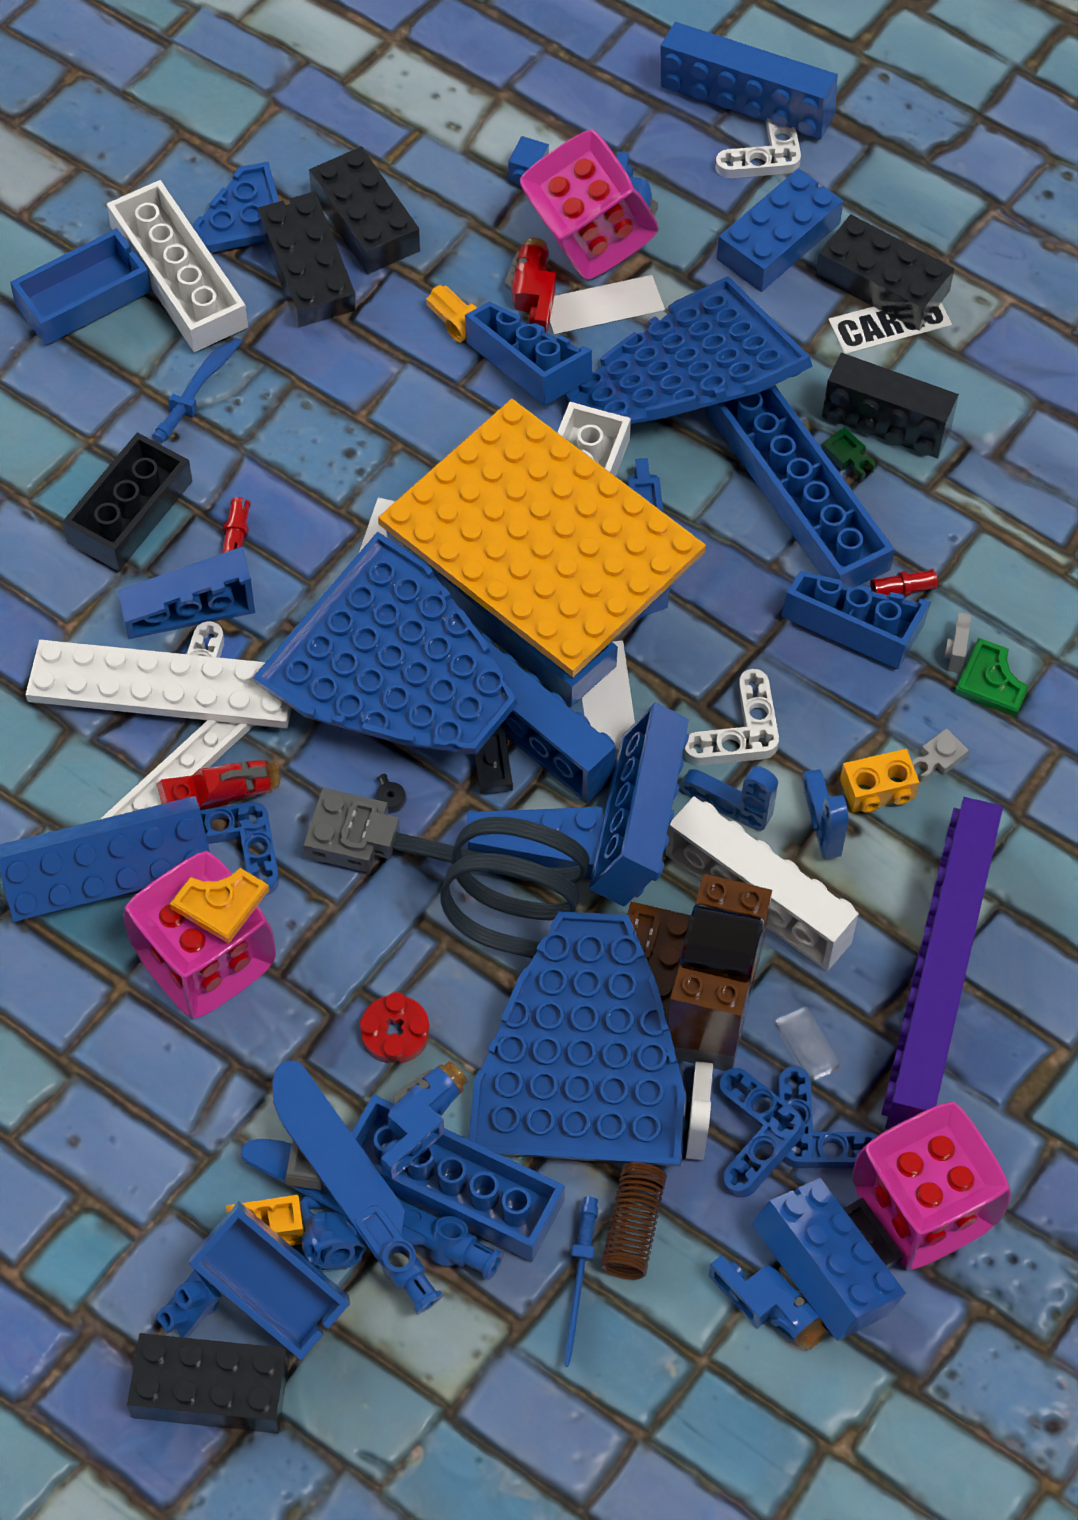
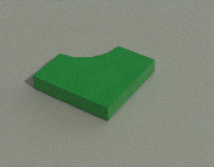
[955,637,1029,717]

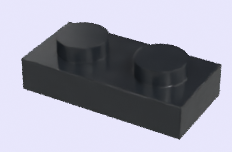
[474,726,513,794]
[843,1197,904,1269]

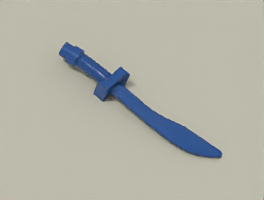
[152,339,242,444]
[564,1196,599,1367]

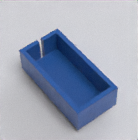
[717,168,844,292]
[10,228,151,346]
[752,1178,907,1341]
[189,1201,350,1360]

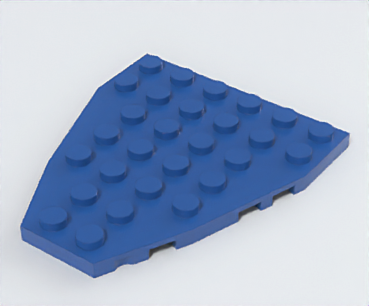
[564,276,813,424]
[253,531,518,754]
[469,911,687,1167]

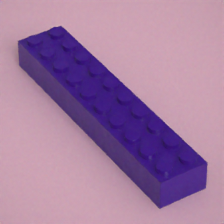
[881,796,1004,1130]

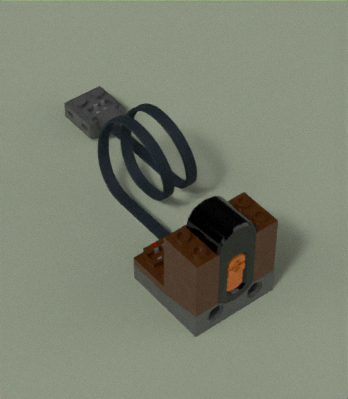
[303,788,773,1071]

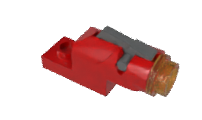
[505,237,556,333]
[156,760,280,810]

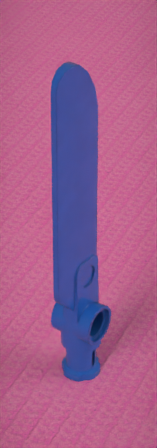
[273,1060,444,1315]
[241,1139,504,1280]

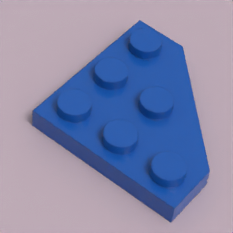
[193,162,279,253]

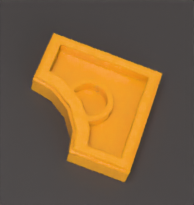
[170,868,270,944]

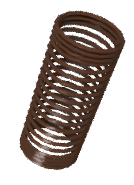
[601,1162,667,1280]

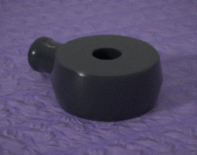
[375,774,407,813]

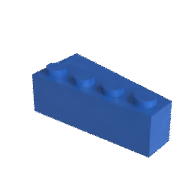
[465,301,592,406]
[118,546,255,639]
[781,571,931,669]
[467,807,603,880]

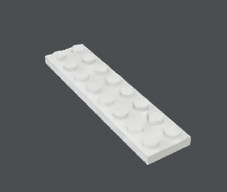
[26,640,291,728]

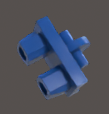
[156,1269,222,1338]

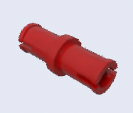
[221,497,251,554]
[870,569,938,597]

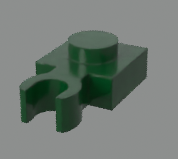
[821,427,875,480]

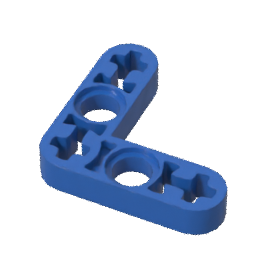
[680,766,778,831]
[802,769,849,860]
[200,802,279,895]
[778,1066,878,1168]
[719,1068,806,1197]

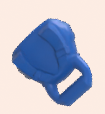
[300,1195,368,1269]

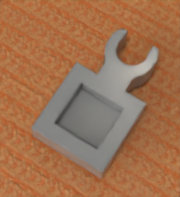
[944,613,971,674]
[912,728,969,783]

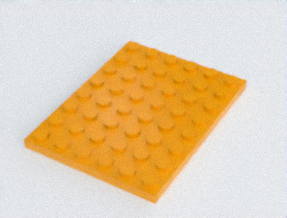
[378,398,706,677]

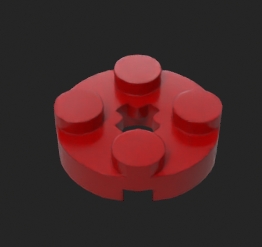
[360,992,430,1063]

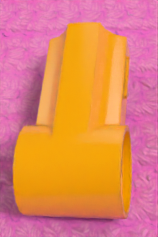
[426,285,477,343]

